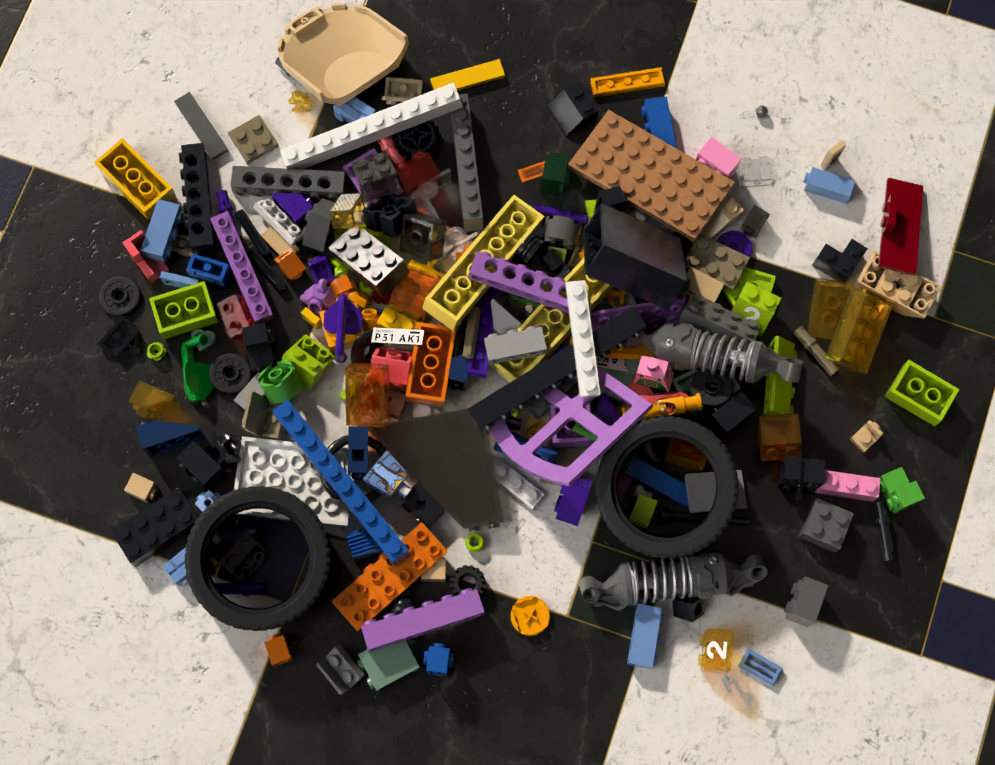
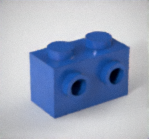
[423,643,453,676]

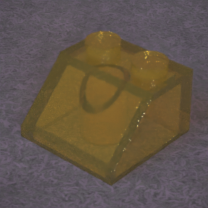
[129,381,181,418]

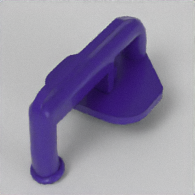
[323,294,363,363]

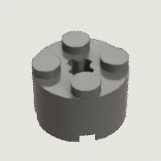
[541,215,583,252]

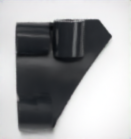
[518,248,572,299]

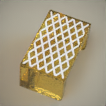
[329,193,365,228]

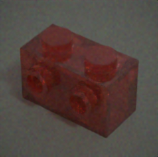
[216,294,255,340]

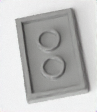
[684,470,747,513]

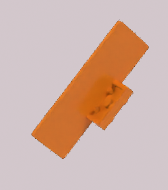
[332,523,447,631]

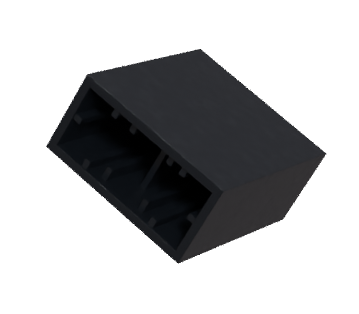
[583,203,691,309]

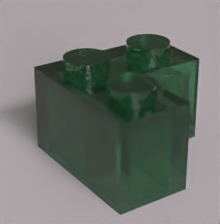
[540,152,570,196]

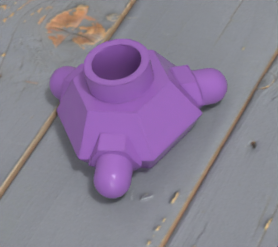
[300,279,337,314]

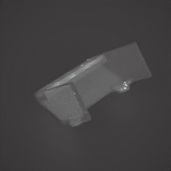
[409,169,485,263]

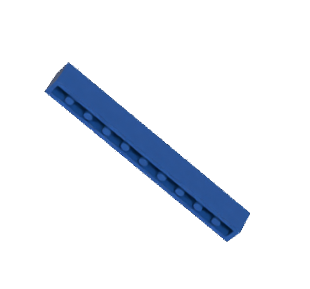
[272,400,410,567]

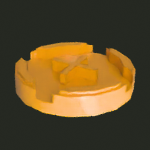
[510,596,550,636]

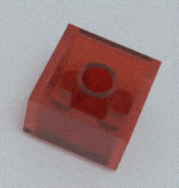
[393,151,440,192]

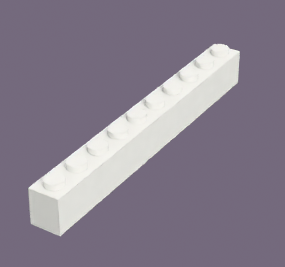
[280,82,463,169]

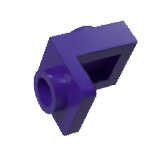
[308,256,335,285]

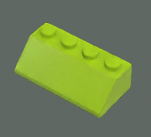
[763,336,797,422]

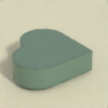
[191,329,217,353]

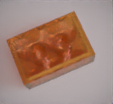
[345,363,390,427]

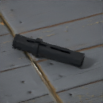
[873,501,896,561]

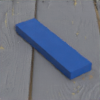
[623,456,689,509]

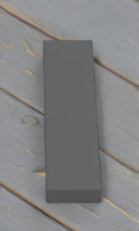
[174,92,229,160]

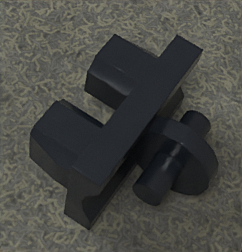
[207,432,241,468]

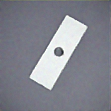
[253,197,303,245]

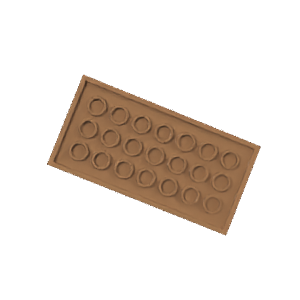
[568,110,735,242]

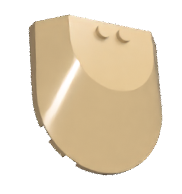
[277,3,409,106]

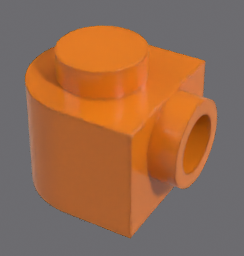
[330,274,357,298]

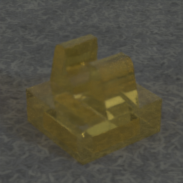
[288,89,313,113]

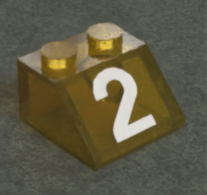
[698,629,734,674]

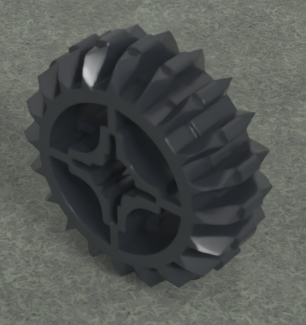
[392,121,441,164]

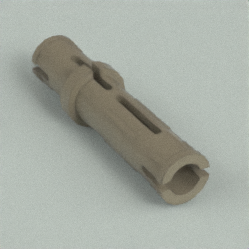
[793,326,839,376]

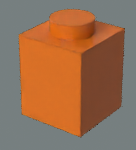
[274,249,306,280]
[264,634,293,667]

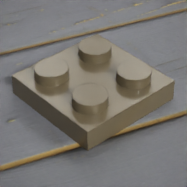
[228,115,279,164]

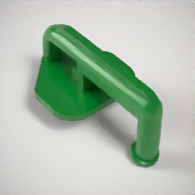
[181,334,214,403]

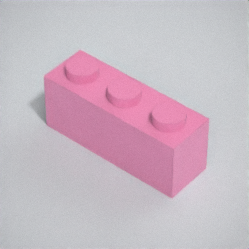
[815,470,880,502]

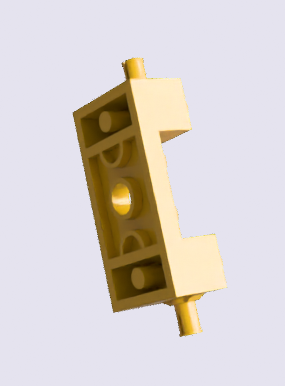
[377,256,445,346]

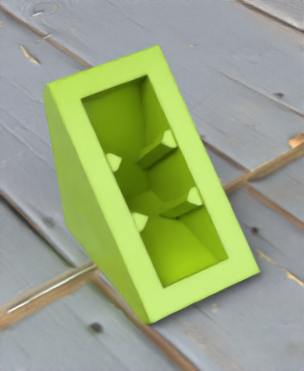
[629,494,658,529]

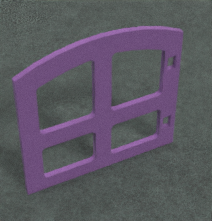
[490,345,653,486]

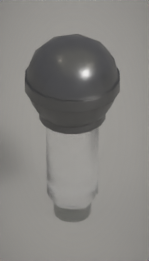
[740,105,768,119]

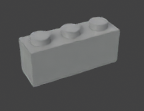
[484,326,547,365]

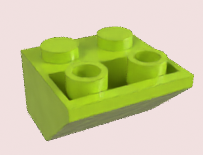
[281,334,336,390]

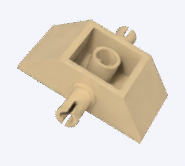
[856,251,941,321]

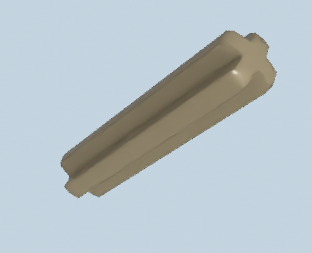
[462,306,481,359]

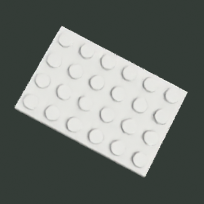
[234,436,354,527]

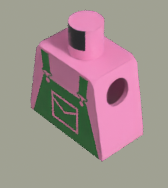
[633,356,674,392]

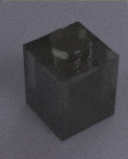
[740,205,770,238]

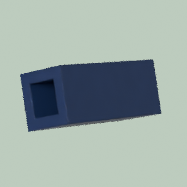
[348,426,368,480]

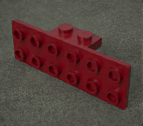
[878,178,923,275]

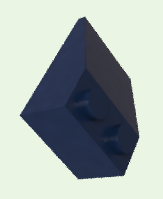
[136,420,206,457]

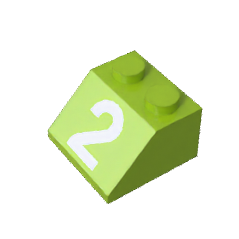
[732,281,781,337]

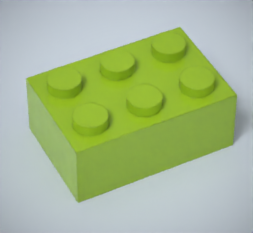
[149,281,218,340]
[885,360,959,426]

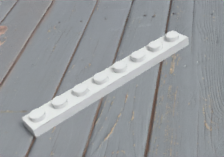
[412,404,545,510]

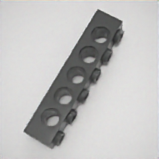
[231,166,346,201]

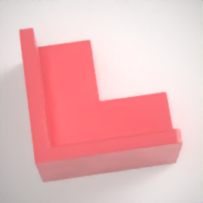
[122,230,169,284]

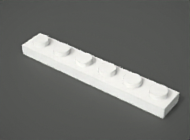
[565,280,601,398]

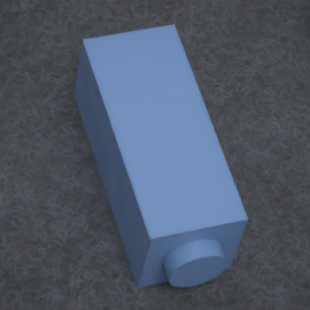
[803,167,855,204]

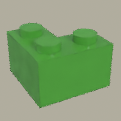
[879,467,925,514]

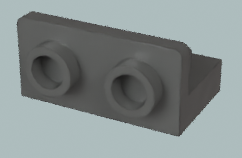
[316,644,365,695]

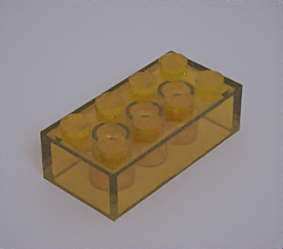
[825,287,893,375]

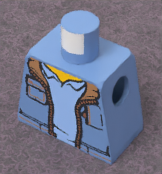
[362,451,412,498]

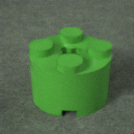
[258,361,304,404]

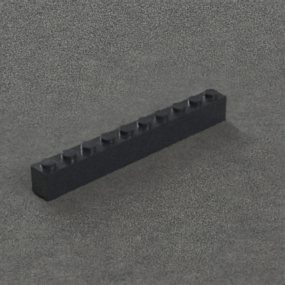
[467,306,646,432]

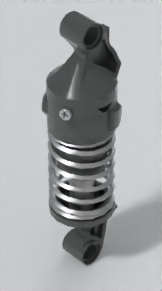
[623,322,803,384]
[579,551,767,611]

